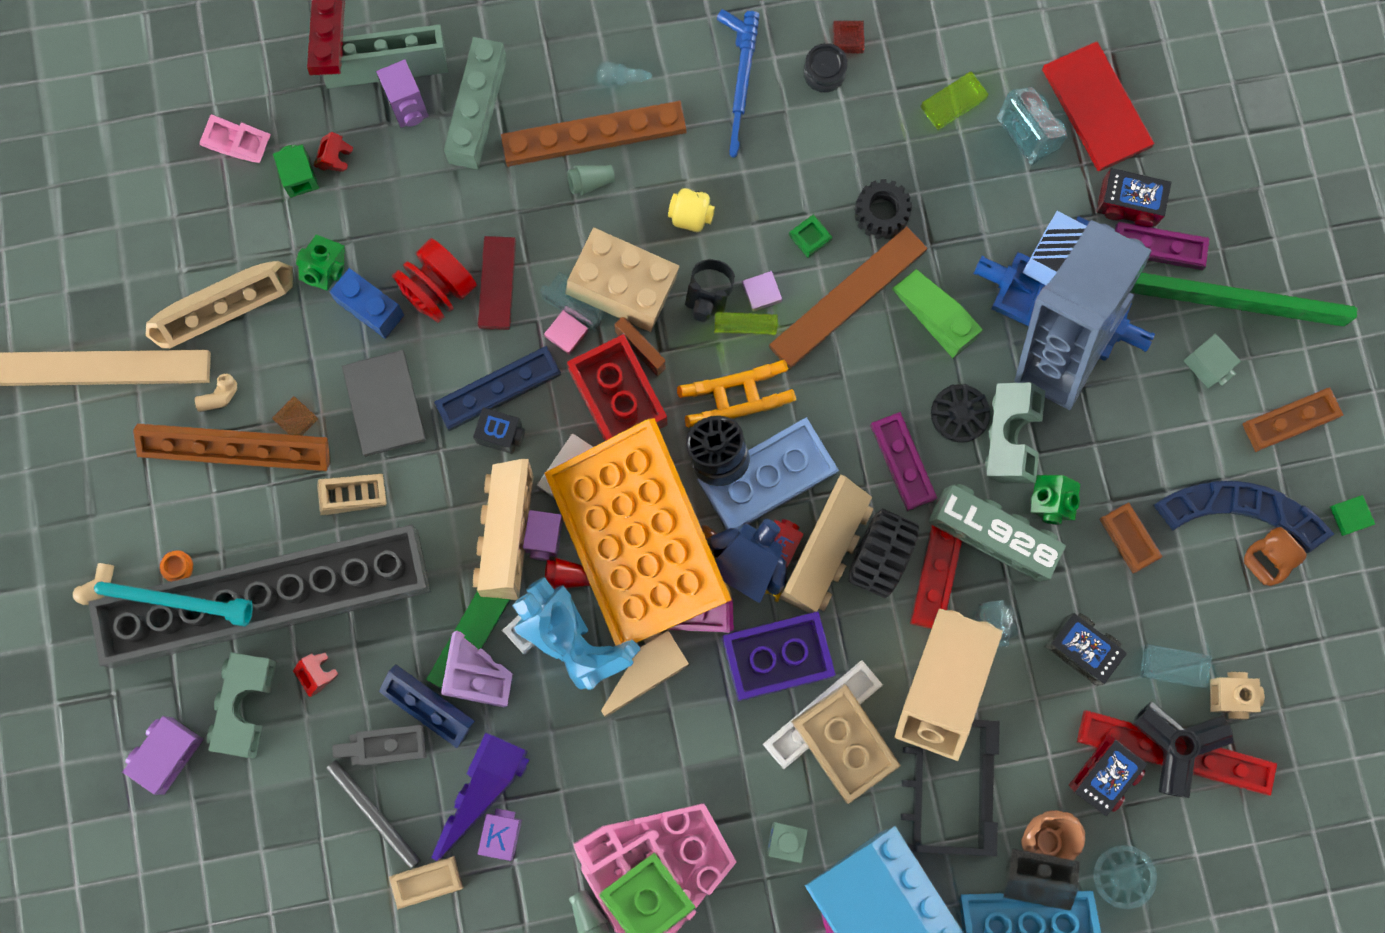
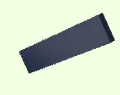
[434,345,561,431]

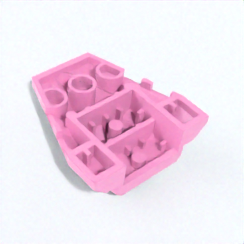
[574,803,736,933]

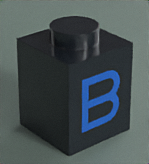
[473,407,525,454]

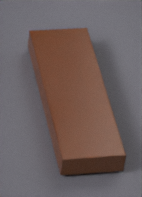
[1242,387,1344,452]

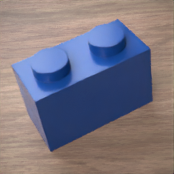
[330,268,404,339]

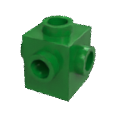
[296,234,345,291]
[1030,475,1081,525]

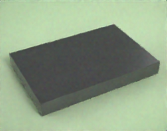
[342,350,426,457]

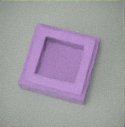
[742,271,782,312]

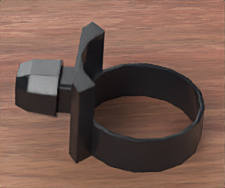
[685,259,735,322]

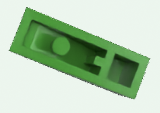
[892,269,983,358]

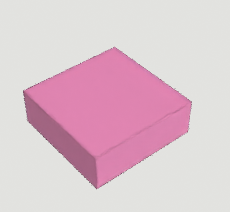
[544,310,588,355]

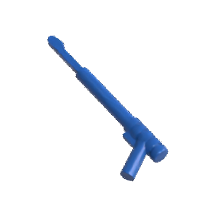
[717,9,760,158]

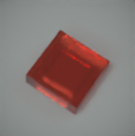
[833,21,865,53]

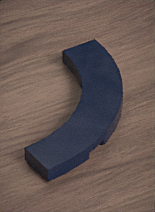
[1153,481,1334,553]

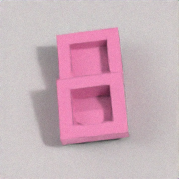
[200,114,271,163]

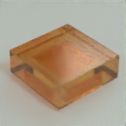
[272,396,318,436]

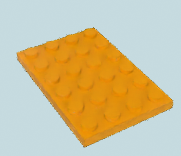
[544,418,732,646]

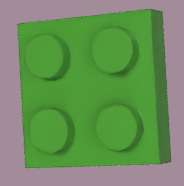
[599,853,696,933]

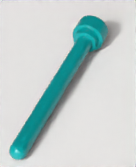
[94,582,253,627]

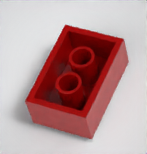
[567,334,668,441]

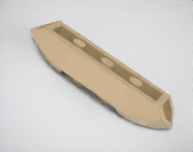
[145,261,293,348]

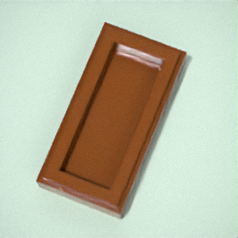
[614,317,666,377]
[1099,502,1163,574]

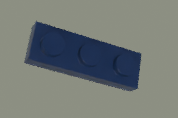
[379,664,475,748]

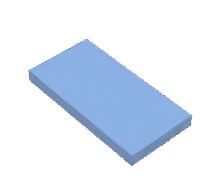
[697,417,839,530]

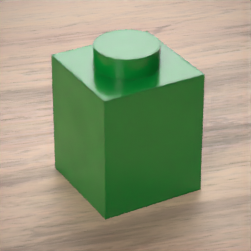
[273,144,320,198]

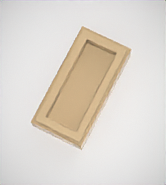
[389,856,463,909]

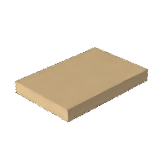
[791,684,901,804]

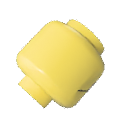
[668,188,715,232]

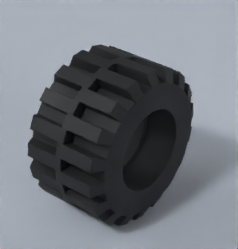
[849,508,919,598]

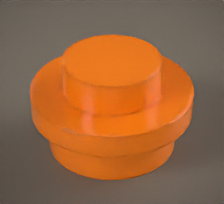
[160,550,193,582]

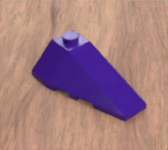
[431,733,530,861]

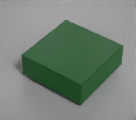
[789,214,833,258]
[1330,495,1375,536]

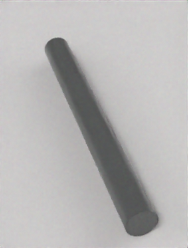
[326,760,421,869]

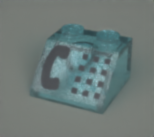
[997,87,1068,165]

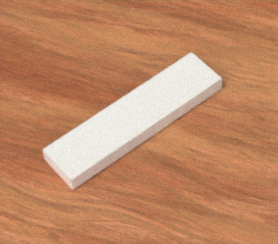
[763,660,883,770]

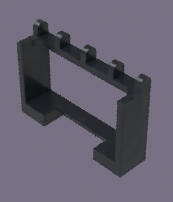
[901,720,1000,857]

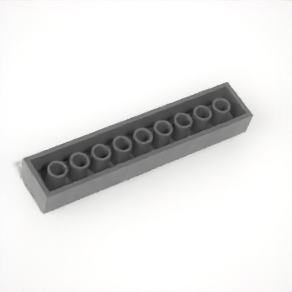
[88,525,431,669]

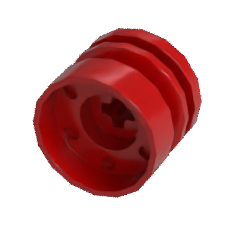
[392,238,477,323]

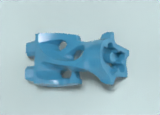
[512,577,641,690]

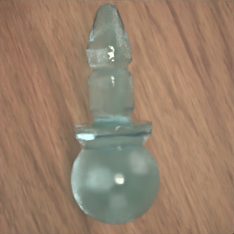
[596,62,652,86]

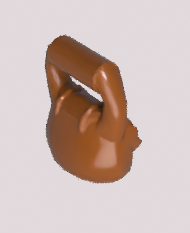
[1244,527,1307,586]

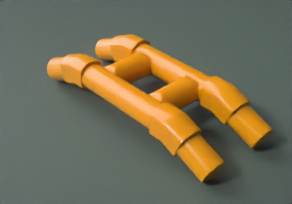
[677,359,796,428]

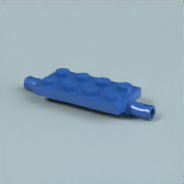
[973,252,1155,361]

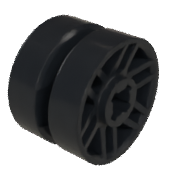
[686,416,750,486]

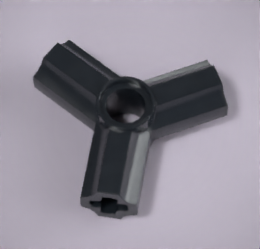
[1132,702,1234,798]

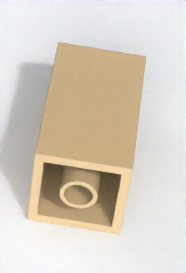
[894,608,1003,761]

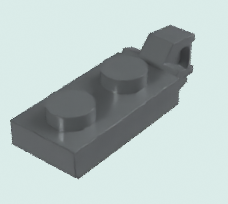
[332,725,427,766]

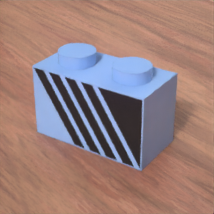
[1022,211,1087,285]

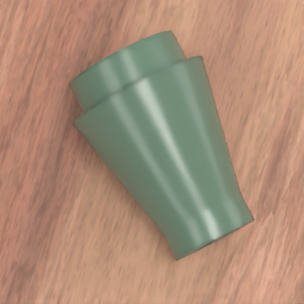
[567,164,615,196]
[569,890,610,933]

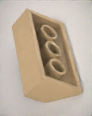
[473,459,534,600]
[780,475,874,614]

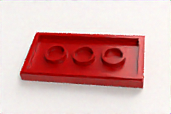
[1042,41,1154,172]

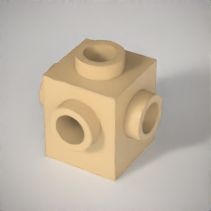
[1210,672,1265,719]

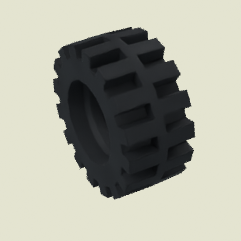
[855,179,912,239]

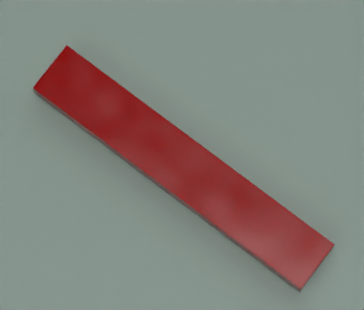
[1077,710,1278,796]

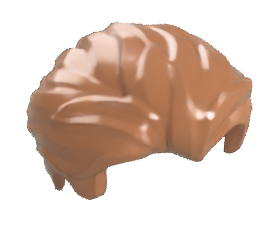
[1021,810,1085,860]

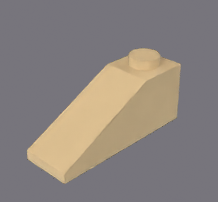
[601,631,689,717]

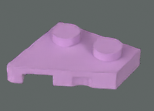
[441,631,513,707]

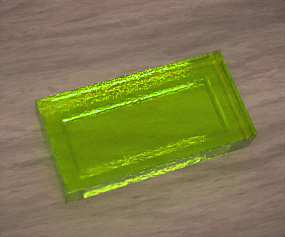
[921,71,989,130]
[714,312,778,335]

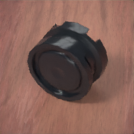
[804,43,847,93]

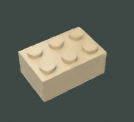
[566,227,680,332]

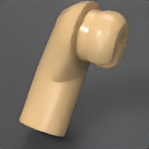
[195,374,237,412]
[73,563,114,605]

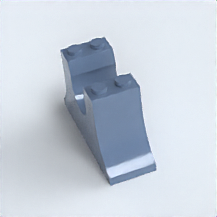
[1015,220,1151,410]

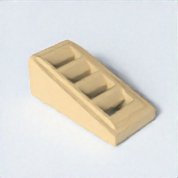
[317,474,386,515]

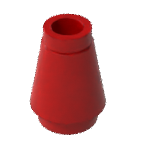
[545,558,590,589]

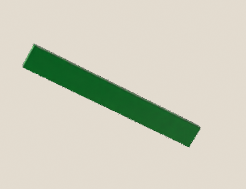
[1130,273,1358,327]

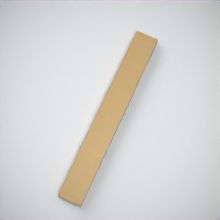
[0,350,211,386]

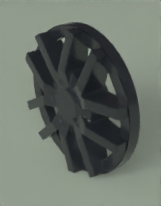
[931,384,990,443]

